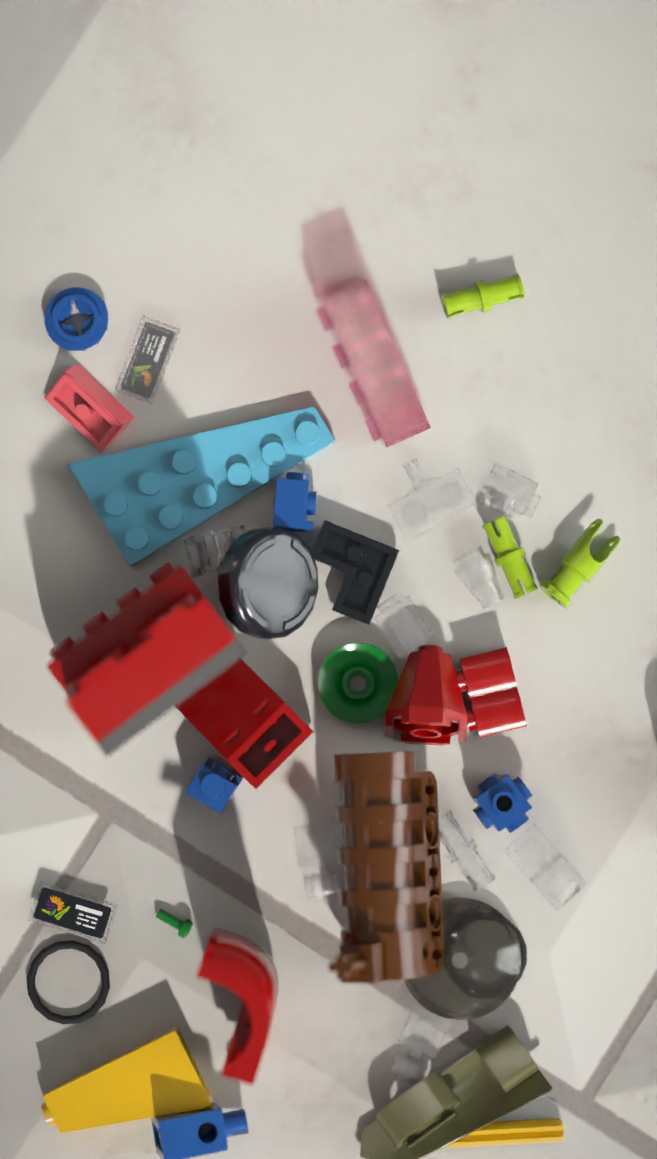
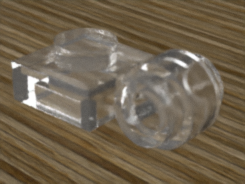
[294,822,339,902]
[388,1004,452,1087]

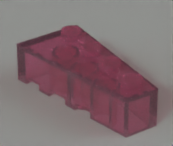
[314,276,431,448]

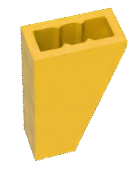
[41,1026,213,1133]

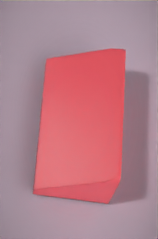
[44,364,134,452]

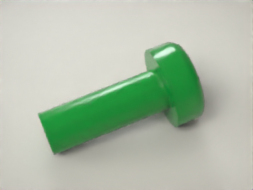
[156,909,193,938]

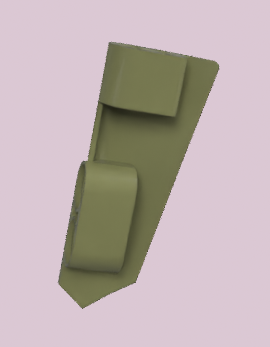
[360,1025,552,1159]

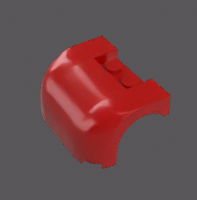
[197,927,278,1085]

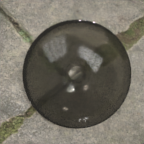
[404,897,522,1020]

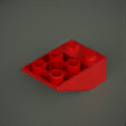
[175,658,314,789]

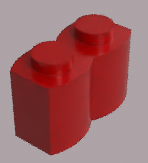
[455,647,527,738]

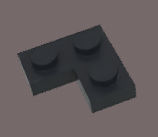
[312,520,399,625]

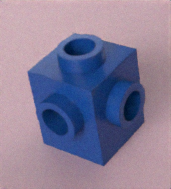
[473,773,533,833]

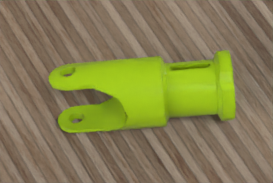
[539,519,620,609]

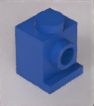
[273,472,317,533]
[185,758,243,814]

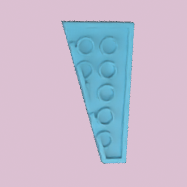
[68,406,335,567]

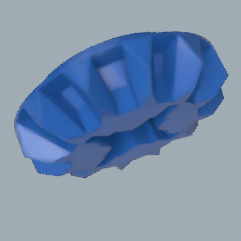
[44,287,108,351]

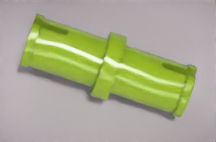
[441,273,525,319]
[482,515,538,599]

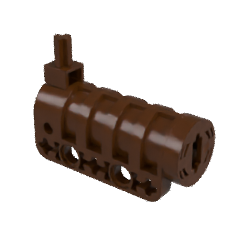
[329,751,445,983]

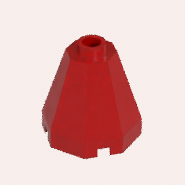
[385,645,467,746]

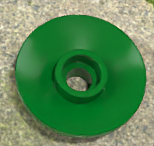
[318,643,398,724]

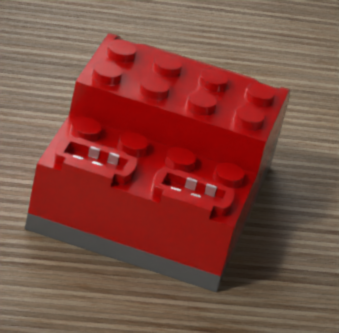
[47,562,246,757]

